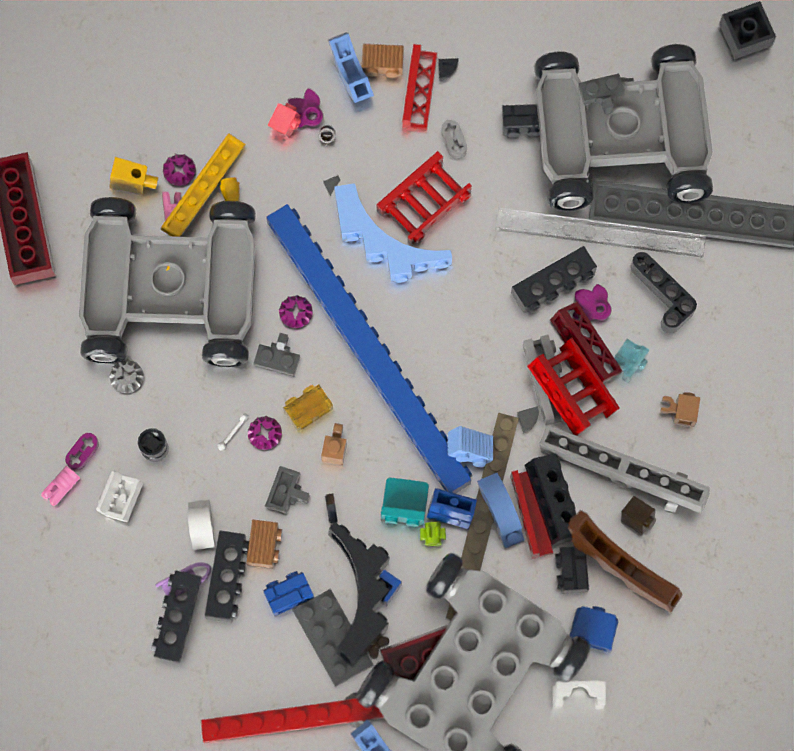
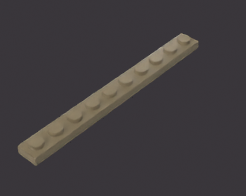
[446,413,519,621]

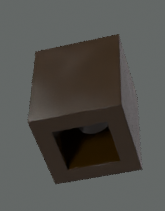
[621,496,656,535]

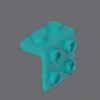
[381,477,429,527]

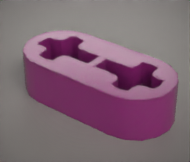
[65,433,99,471]

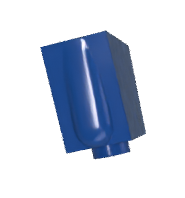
[569,606,618,653]

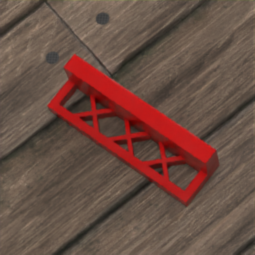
[402,44,437,131]
[510,470,553,559]

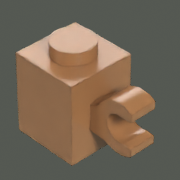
[660,392,700,427]
[321,423,347,465]

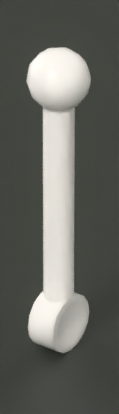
[218,413,248,450]

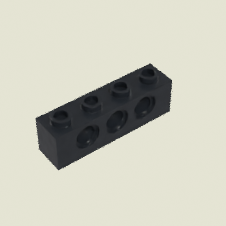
[511,246,597,313]
[525,453,577,546]
[204,530,249,623]
[151,570,202,663]

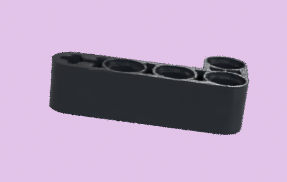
[631,252,697,334]

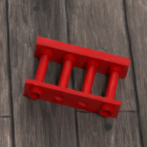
[376,151,472,246]
[527,338,620,436]

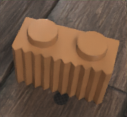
[362,43,404,78]
[246,520,282,568]

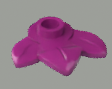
[288,88,323,128]
[572,284,612,322]

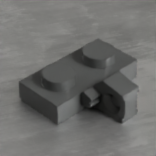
[578,73,625,114]
[253,333,300,376]
[265,466,310,514]

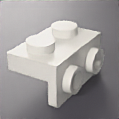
[97,471,143,522]

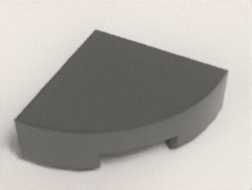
[517,406,539,434]

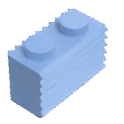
[447,426,493,467]

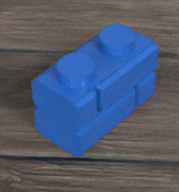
[427,488,477,529]
[263,571,314,616]

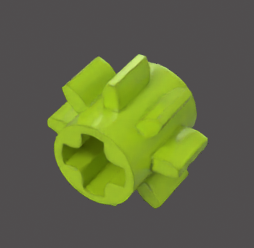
[420,522,446,546]

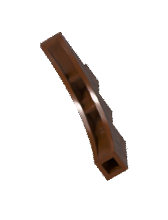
[568,510,683,613]

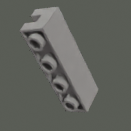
[523,335,568,426]

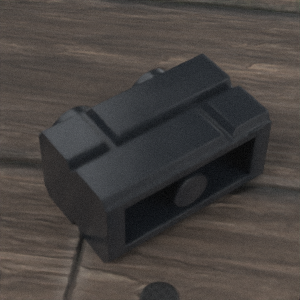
[502,104,540,137]
[555,546,589,594]

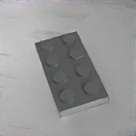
[292,589,373,687]

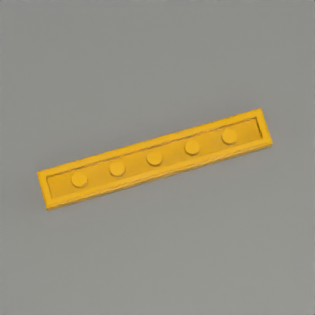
[160,133,246,237]

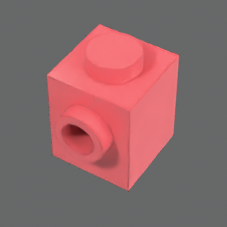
[268,103,301,137]

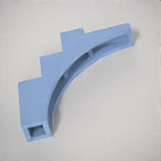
[334,183,452,283]

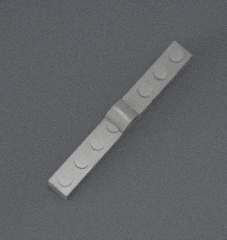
[539,425,710,514]

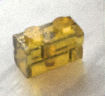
[283,384,333,432]

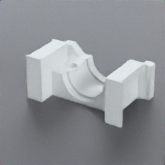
[553,681,606,707]

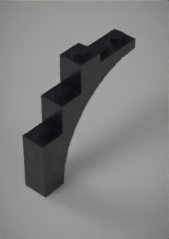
[328,522,390,667]

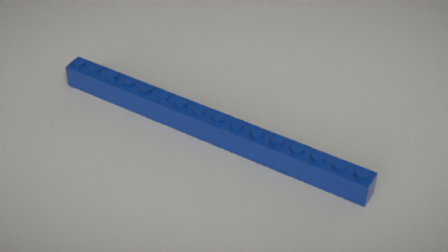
[266,204,472,494]

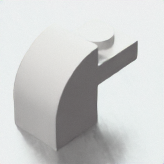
[187,500,215,550]

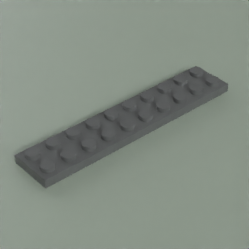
[589,180,794,248]

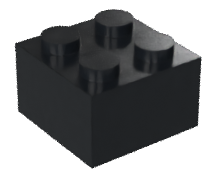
[719,1,776,59]

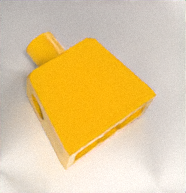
[109,157,159,194]

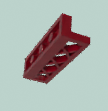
[550,302,623,384]

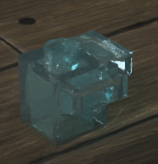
[615,339,649,383]

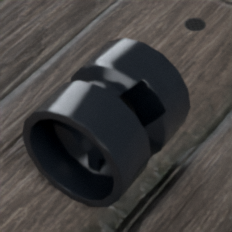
[138,428,169,462]

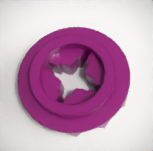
[163,153,196,186]
[279,295,313,328]
[248,416,282,450]

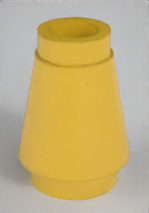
[219,177,240,201]

